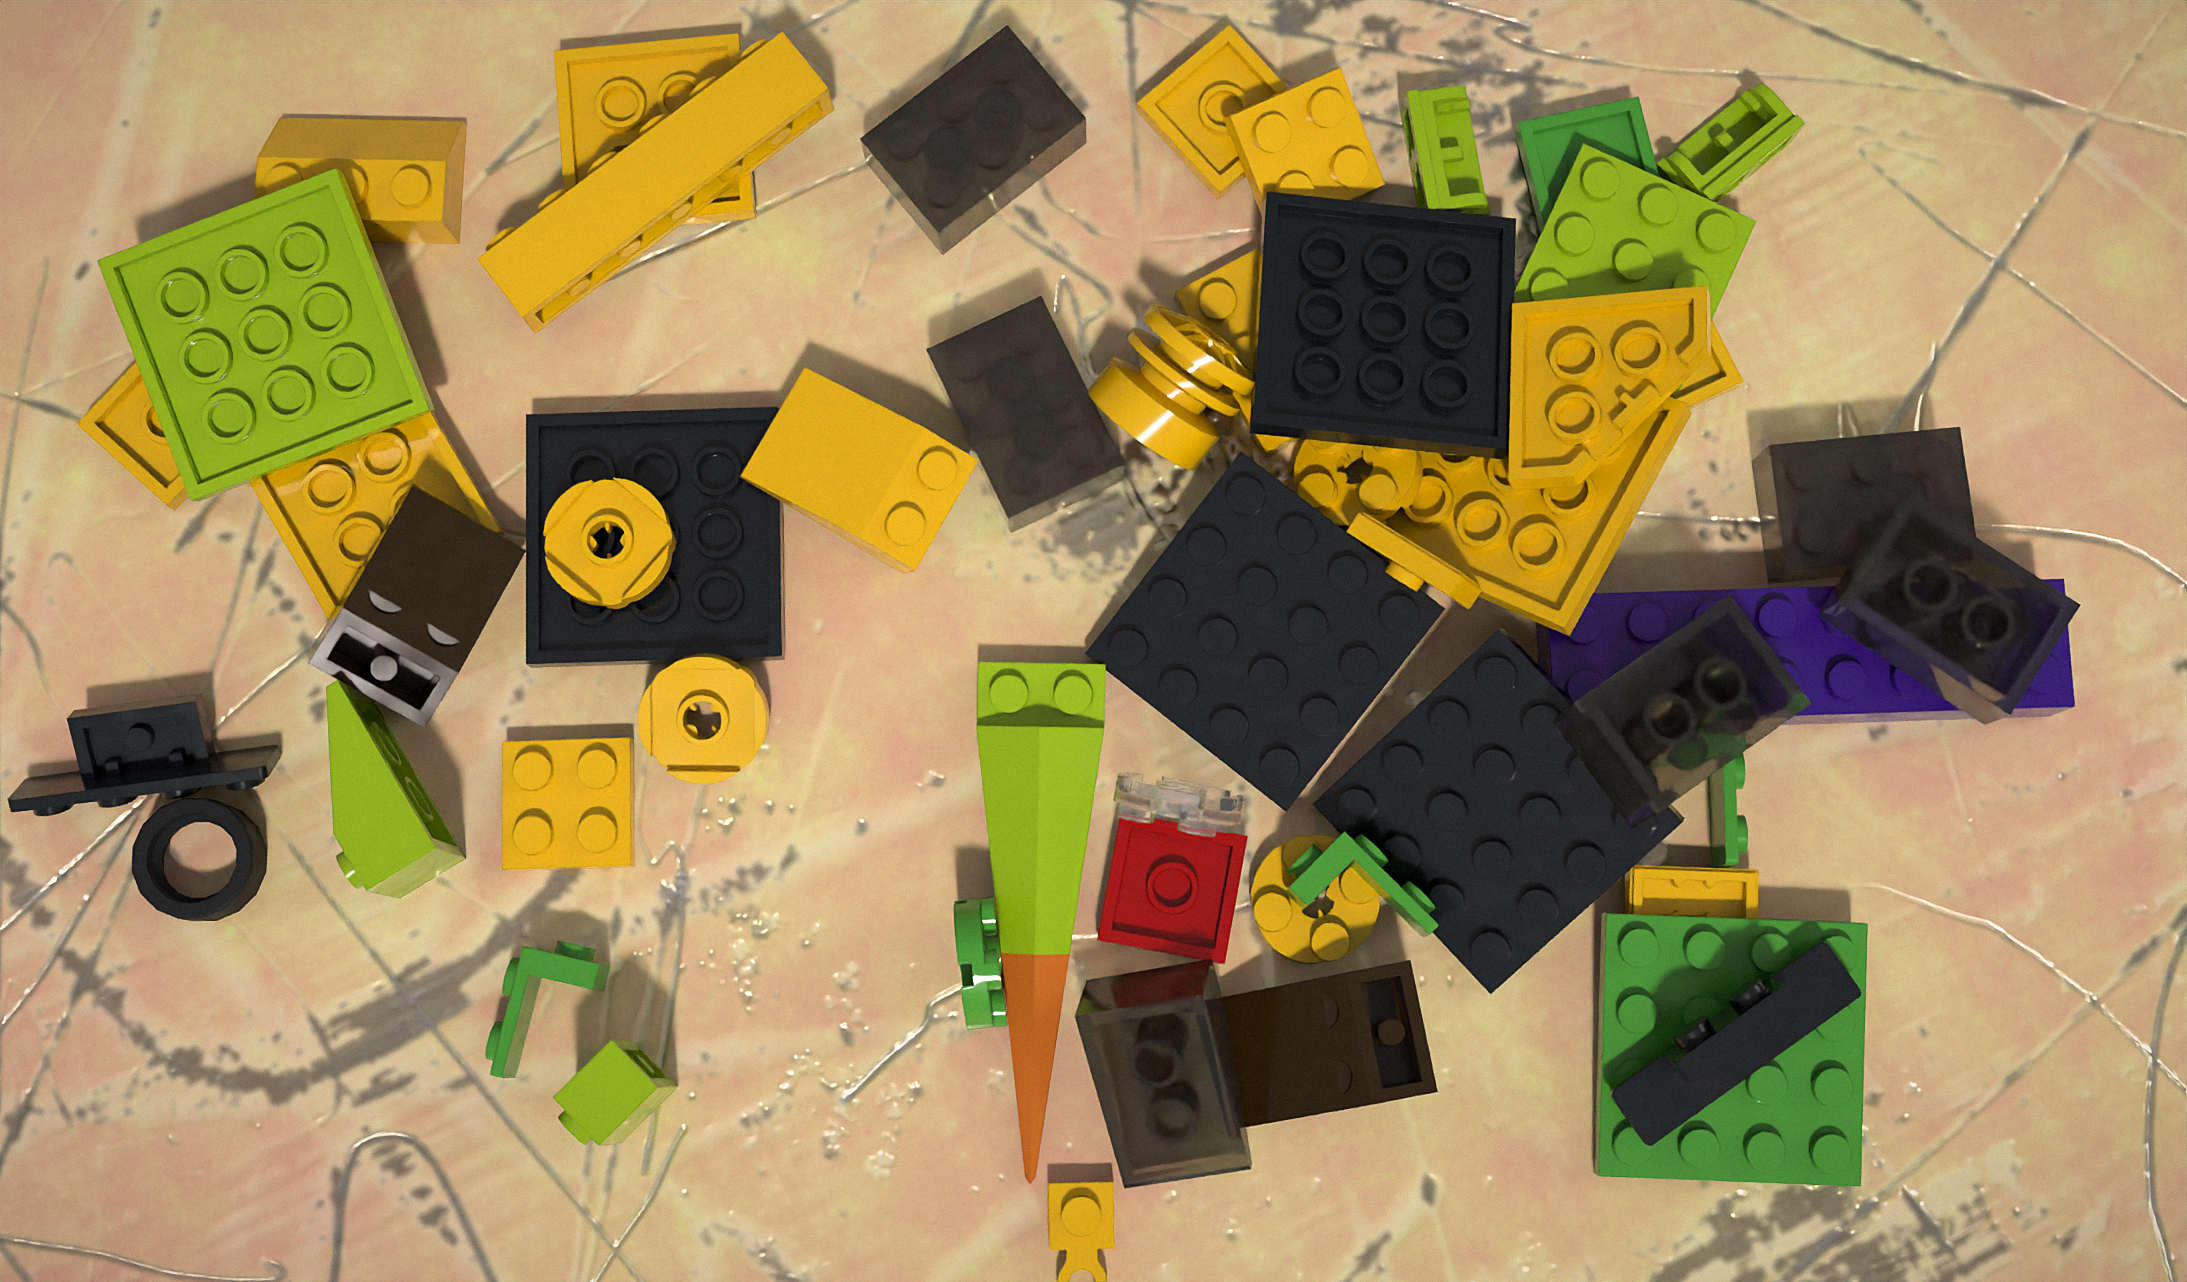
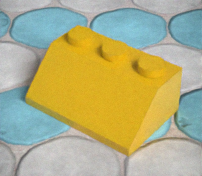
[254,118,467,244]

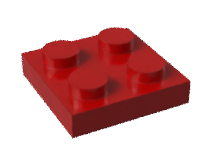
[1097,812,1248,965]

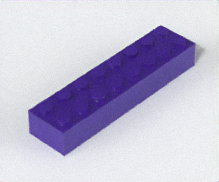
[1536,579,2075,731]

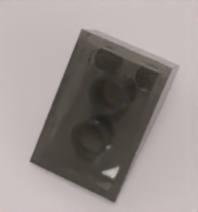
[1075,959,1252,1189]

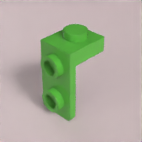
[1644,723,1748,868]
[1284,831,1439,937]
[485,941,611,1078]

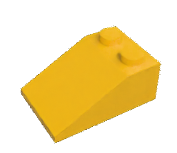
[739,367,979,574]

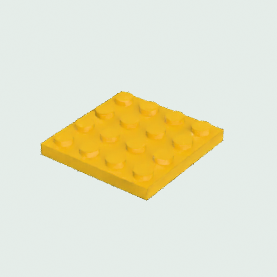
[1352,396,1691,637]

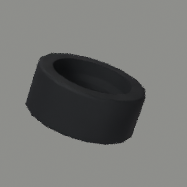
[132,798,267,921]

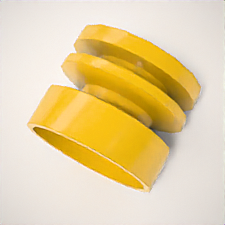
[1088,302,1255,470]

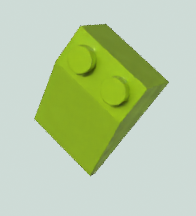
[326,680,466,899]

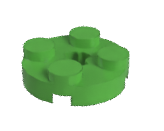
[953,896,1008,1030]

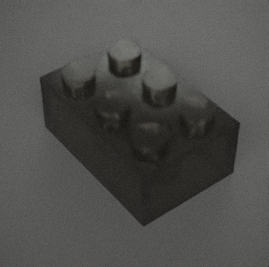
[860,25,1087,255]
[926,296,1124,533]
[1751,427,1979,584]
[1817,493,2080,725]
[1552,595,1811,830]

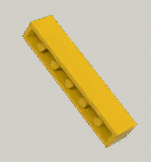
[477,31,834,334]

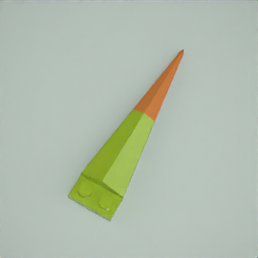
[976,662,1106,1184]

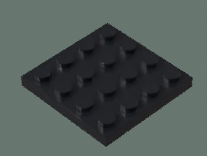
[1249,191,1516,460]
[526,407,785,668]
[1085,451,1446,812]
[1313,627,1684,994]

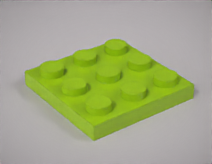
[1514,143,1756,394]

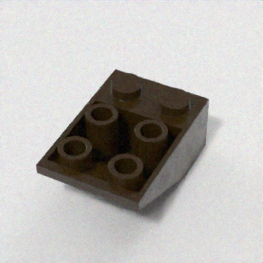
[308,484,526,728]
[1212,960,1438,1129]

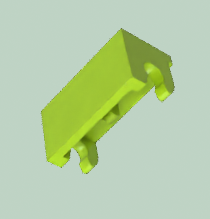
[1656,83,1805,203]
[1400,86,1490,215]

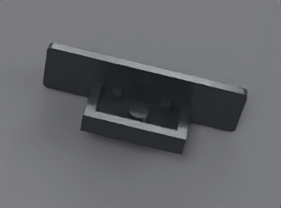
[7,693,281,816]
[1610,942,1861,1146]

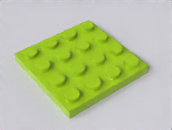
[97,168,435,501]

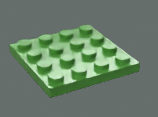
[1594,912,1868,1187]

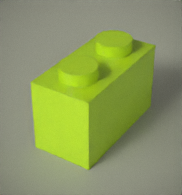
[552,1039,678,1146]

